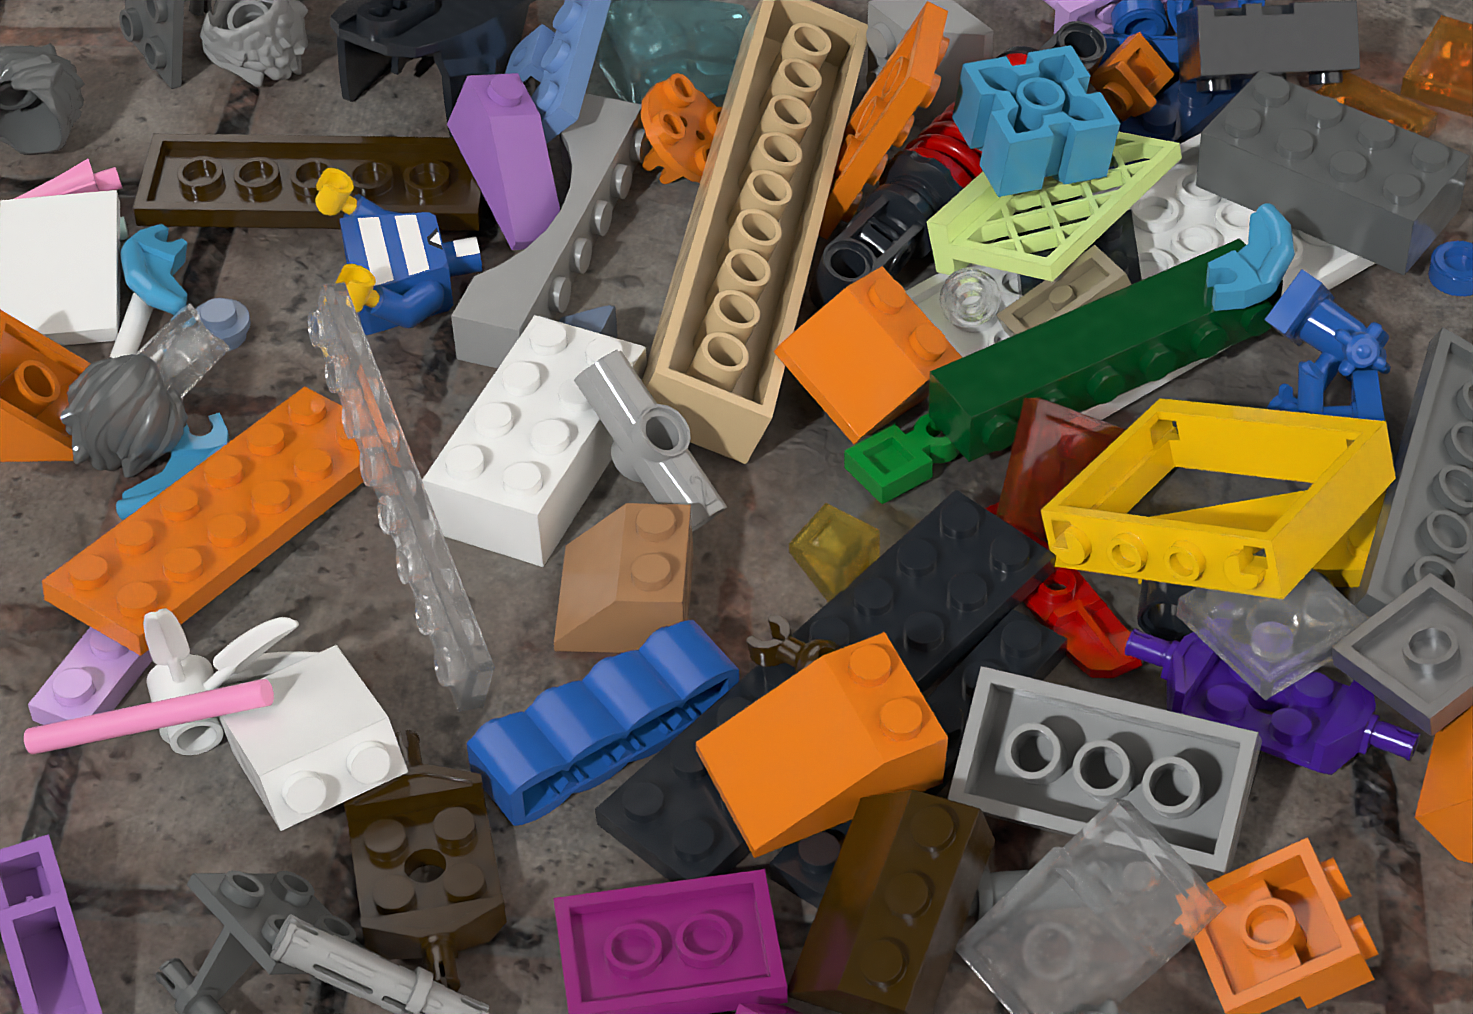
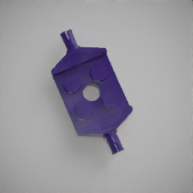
[1125,618,1421,775]

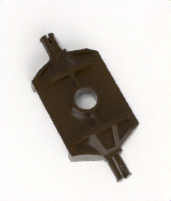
[344,730,507,992]

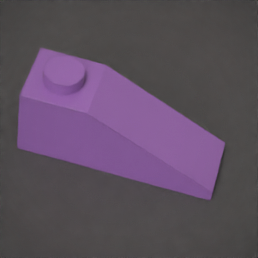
[447,73,560,250]

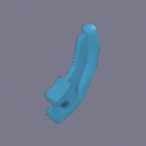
[1206,203,1295,311]
[120,224,188,315]
[116,413,230,520]

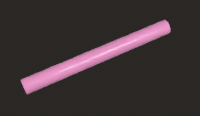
[24,679,274,755]

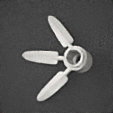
[143,608,319,755]

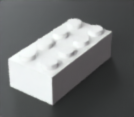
[422,315,647,567]

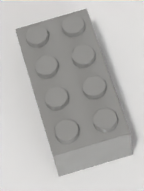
[948,666,1262,875]

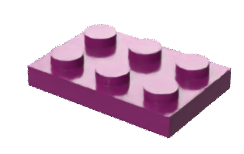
[553,869,788,1014]

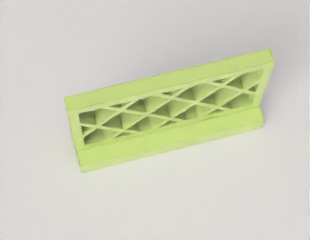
[927,132,1182,282]

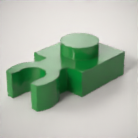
[844,413,960,505]

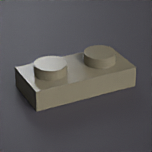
[996,245,1131,337]

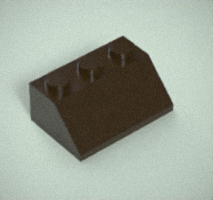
[787,790,995,1014]

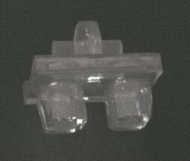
[136,303,230,398]

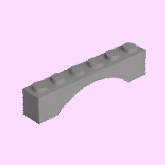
[451,93,651,368]

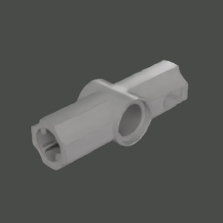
[574,350,727,532]

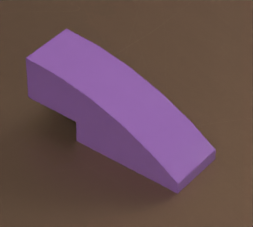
[0,834,103,1014]

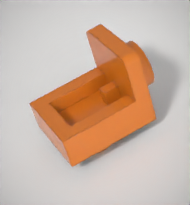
[1089,32,1175,121]

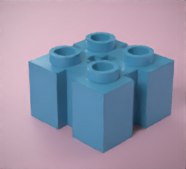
[952,45,1120,197]

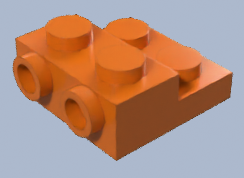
[1176,837,1379,1014]

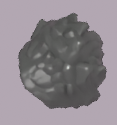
[0,43,85,155]
[60,354,188,478]

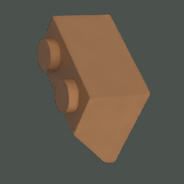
[554,503,694,653]

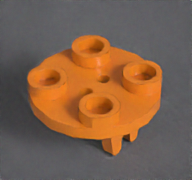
[641,73,722,184]

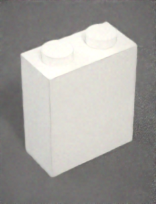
[219,645,408,831]

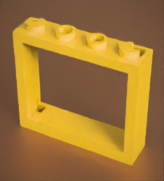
[1041,398,1396,600]

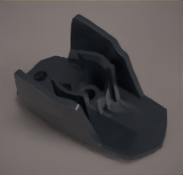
[330,0,536,137]

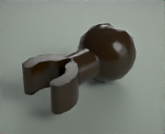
[746,614,841,673]

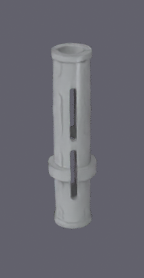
[270,914,489,1014]

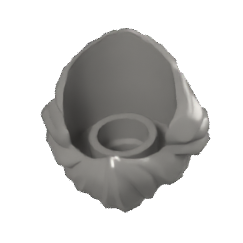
[200,0,308,87]

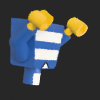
[315,168,482,336]

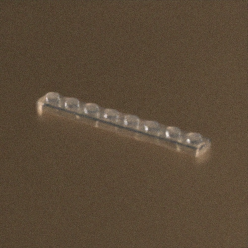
[308,282,495,712]

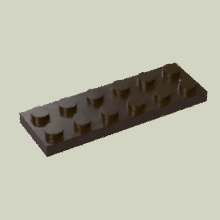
[133,133,485,231]

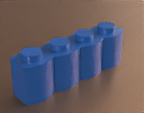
[466,620,740,826]

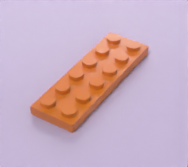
[42,386,399,656]

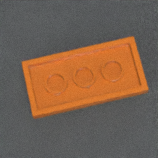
[818,1,950,239]

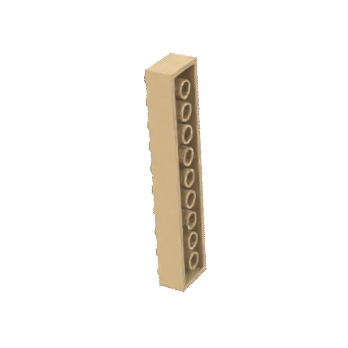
[642,0,868,464]

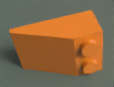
[696,632,948,858]

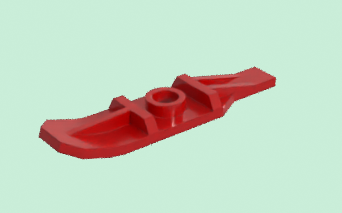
[985,501,1144,678]

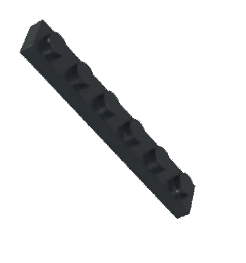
[770,609,1067,909]

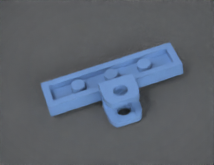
[505,0,611,144]

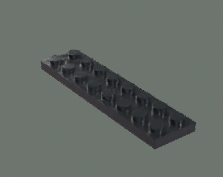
[595,490,1056,882]

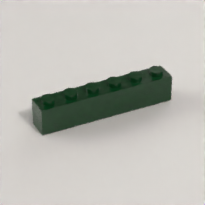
[929,238,1283,462]

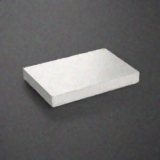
[0,190,120,346]

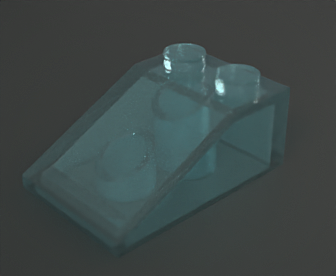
[595,0,751,104]

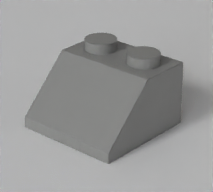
[866,0,993,120]

